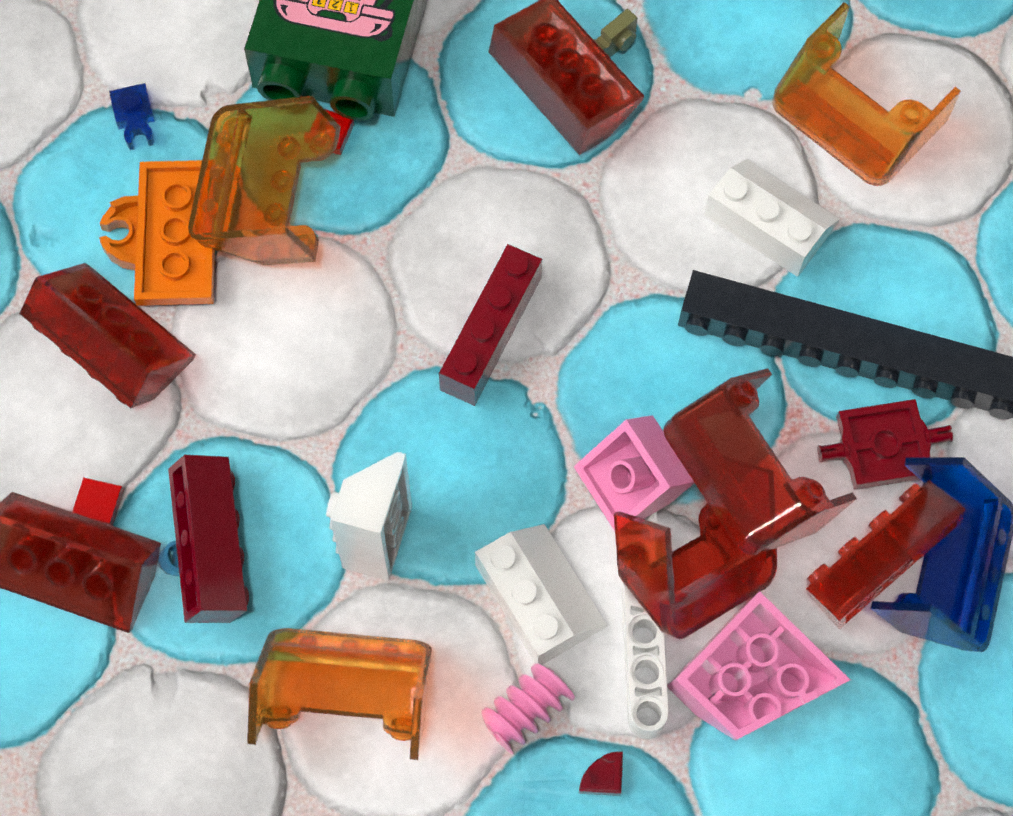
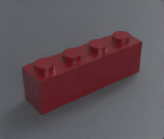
[439,244,542,406]
[168,454,249,623]

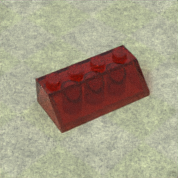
[488,0,644,155]
[19,263,196,409]
[806,480,966,630]
[0,492,161,633]

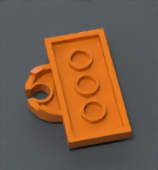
[99,160,217,306]

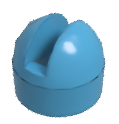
[158,541,179,576]

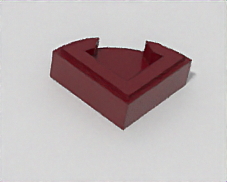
[579,752,623,796]

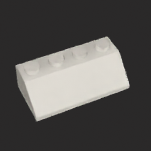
[326,452,412,581]

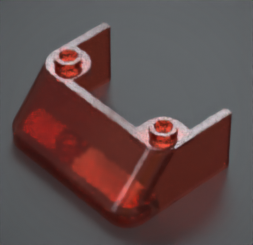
[663,368,857,555]
[614,456,777,639]

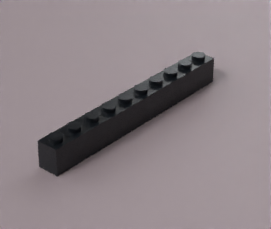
[678,270,1013,419]

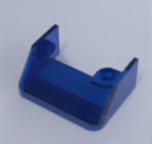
[870,457,1013,652]

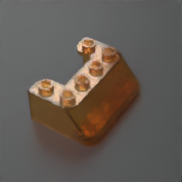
[188,96,341,265]

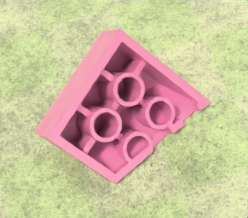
[667,591,851,740]

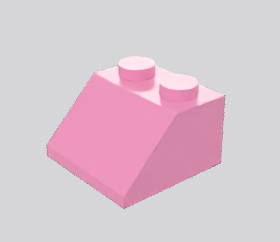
[574,415,696,533]

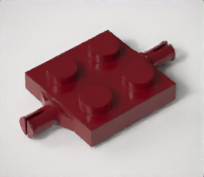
[817,399,953,490]

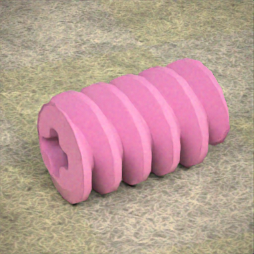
[481,664,575,754]

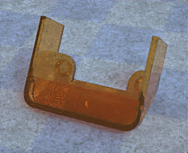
[772,2,961,186]
[247,628,432,760]

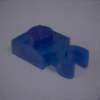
[109,83,155,150]

